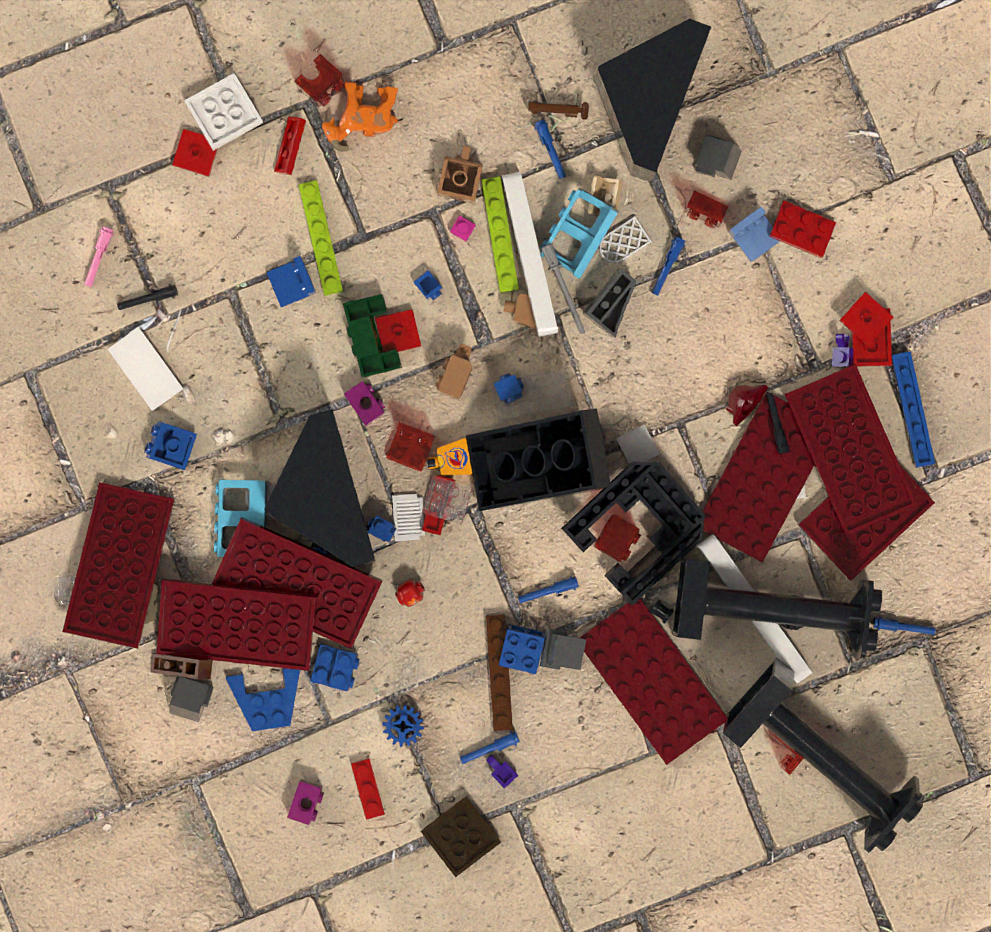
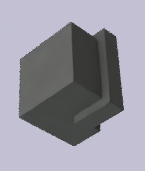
[695,135,742,180]
[540,628,586,670]
[169,676,214,723]

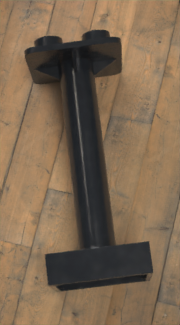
[672,559,882,659]
[723,658,923,853]

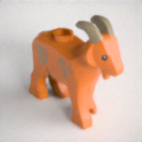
[322,82,398,152]

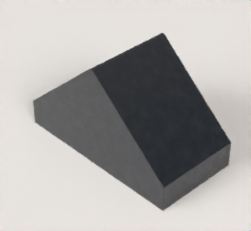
[595,18,711,183]
[466,408,611,511]
[264,409,376,567]

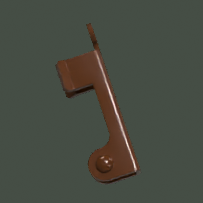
[528,101,589,120]

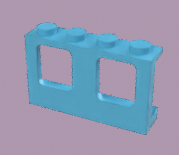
[539,188,619,279]
[214,480,267,557]

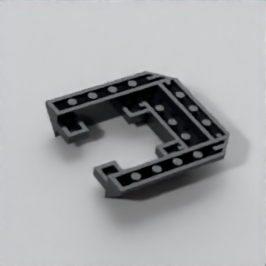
[561,461,705,605]

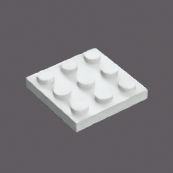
[184,73,263,151]

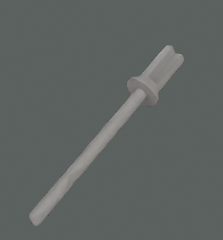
[542,243,585,334]

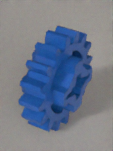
[382,705,424,747]

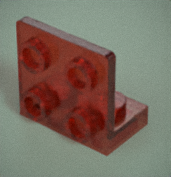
[684,190,729,229]
[386,422,435,472]
[769,731,804,775]

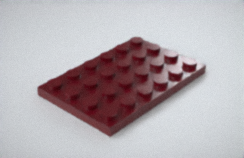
[798,466,935,581]

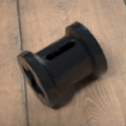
[649,599,674,624]

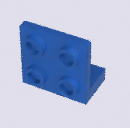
[267,256,316,307]
[499,624,546,674]

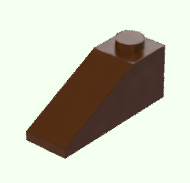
[150,653,213,679]

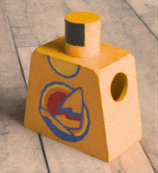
[427,438,472,475]

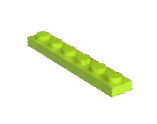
[482,177,519,293]
[298,180,343,296]

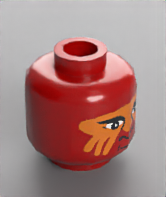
[395,579,425,607]

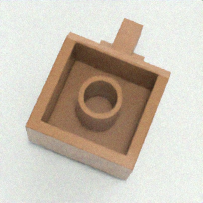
[437,146,483,204]
[436,344,472,401]

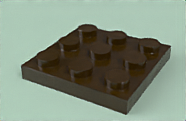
[420,796,501,878]

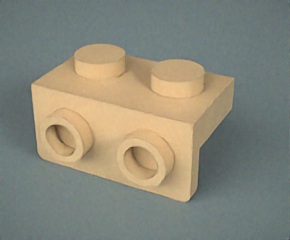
[587,176,623,219]

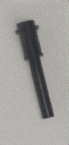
[117,284,178,310]
[766,393,791,454]

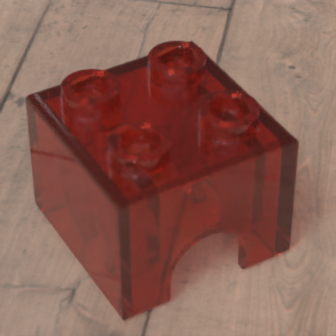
[295,54,344,108]
[593,514,641,562]

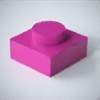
[450,215,476,242]

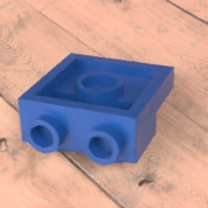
[144,421,197,470]
[310,644,360,691]

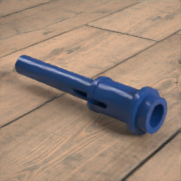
[534,119,567,180]
[651,236,686,296]
[518,576,579,603]
[873,616,936,635]
[460,731,520,764]

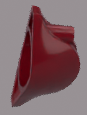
[726,384,768,427]

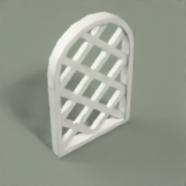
[599,216,652,263]

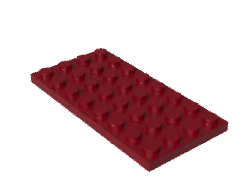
[784,364,917,536]
[703,392,814,563]
[62,482,175,649]
[212,517,383,649]
[157,578,316,671]
[580,599,726,765]

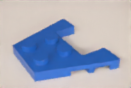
[226,668,300,731]

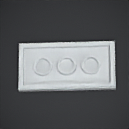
[108,327,184,411]

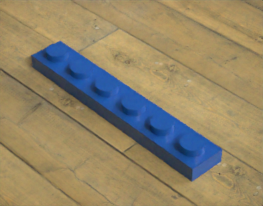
[892,351,935,468]

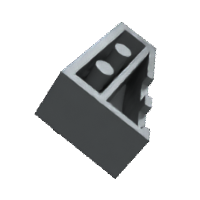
[582,269,636,338]

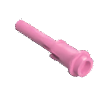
[84,227,114,287]

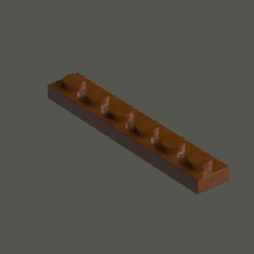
[486,614,513,731]

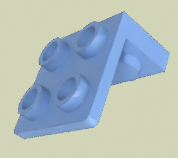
[729,206,780,262]

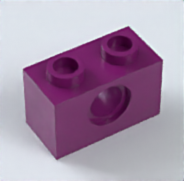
[344,381,386,426]
[287,780,324,825]

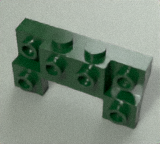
[343,294,402,378]

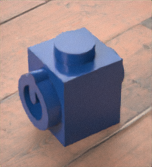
[494,373,524,404]
[366,515,397,542]

